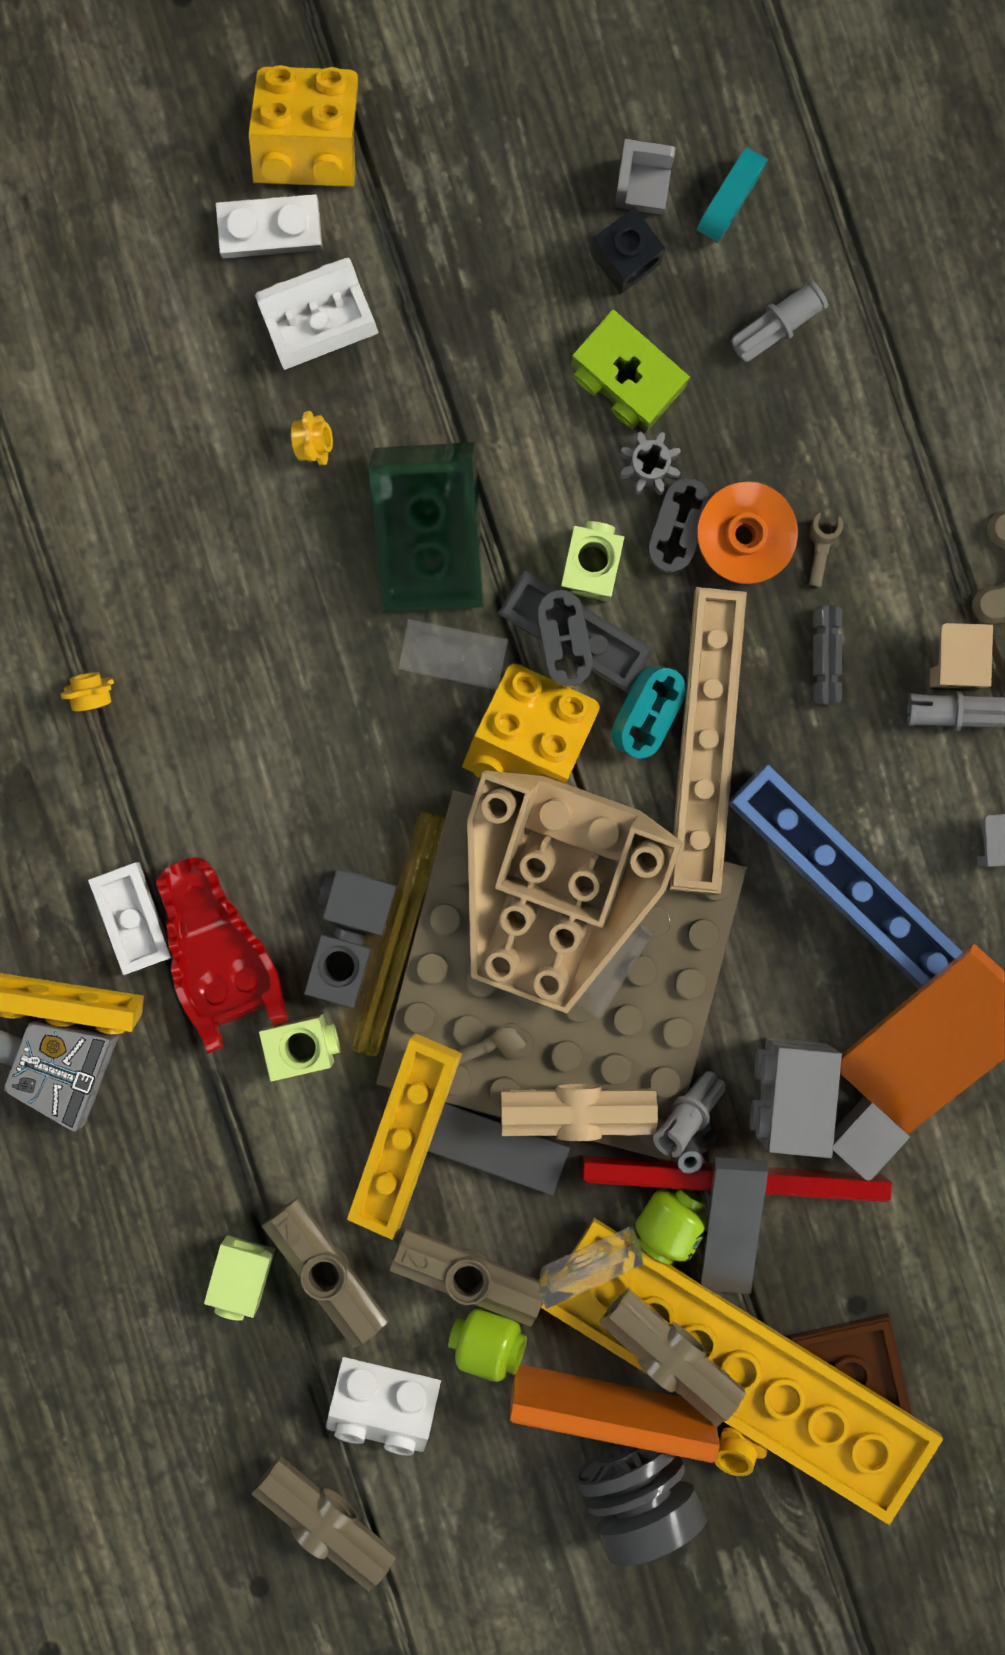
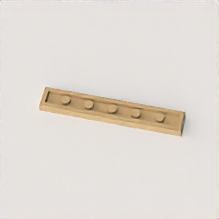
[668,587,747,895]

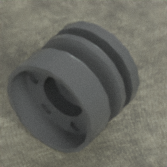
[574,1444,708,1567]

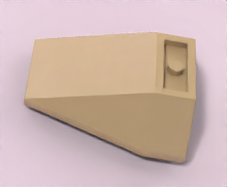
[467,770,682,1014]

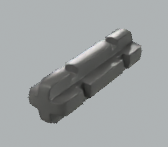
[813,605,842,705]

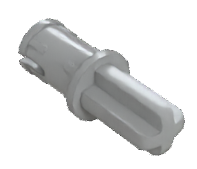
[731,280,828,362]
[907,691,1005,731]
[653,1071,725,1157]

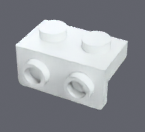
[255,258,378,370]
[326,1357,441,1456]

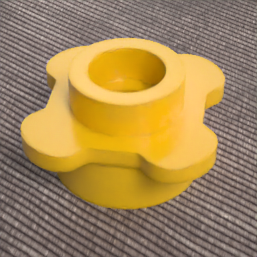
[291,411,333,466]
[60,672,114,711]
[715,1427,767,1476]

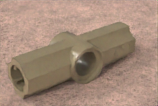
[262,1197,389,1348]
[389,1227,548,1327]
[600,1287,746,1427]
[251,1456,397,1592]

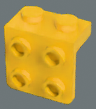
[249,65,358,187]
[462,664,600,784]

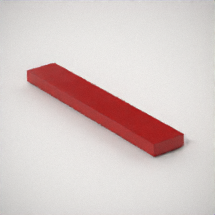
[582,1155,892,1202]

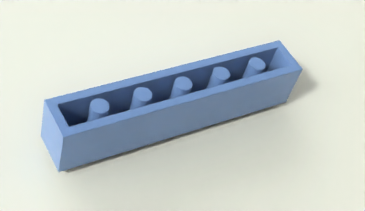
[729,765,962,989]

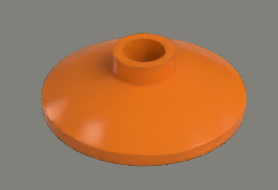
[697,482,798,584]

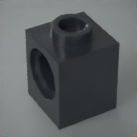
[591,207,665,294]

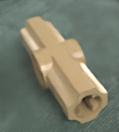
[501,1084,658,1141]

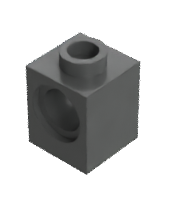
[318,869,398,935]
[304,927,373,1008]

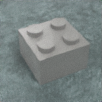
[750,1037,842,1158]

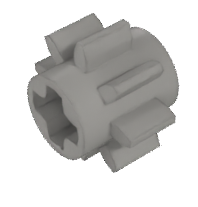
[619,431,681,495]

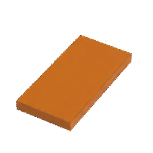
[840,943,1005,1135]
[510,1364,720,1463]

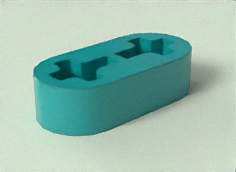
[696,146,769,243]
[611,665,686,759]

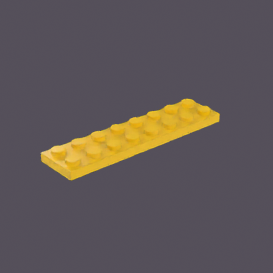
[541,1218,943,1525]

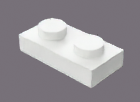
[216,194,323,259]
[88,862,172,975]

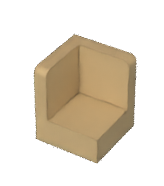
[930,623,993,690]

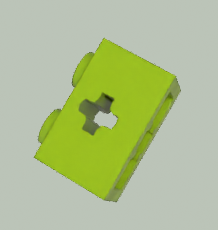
[571,309,690,432]

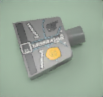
[0,1019,119,1132]

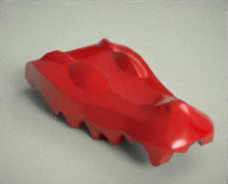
[156,857,289,1054]

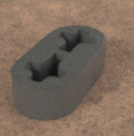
[647,478,710,575]
[538,590,592,688]

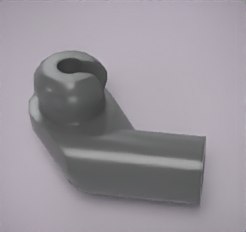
[671,1123,717,1173]

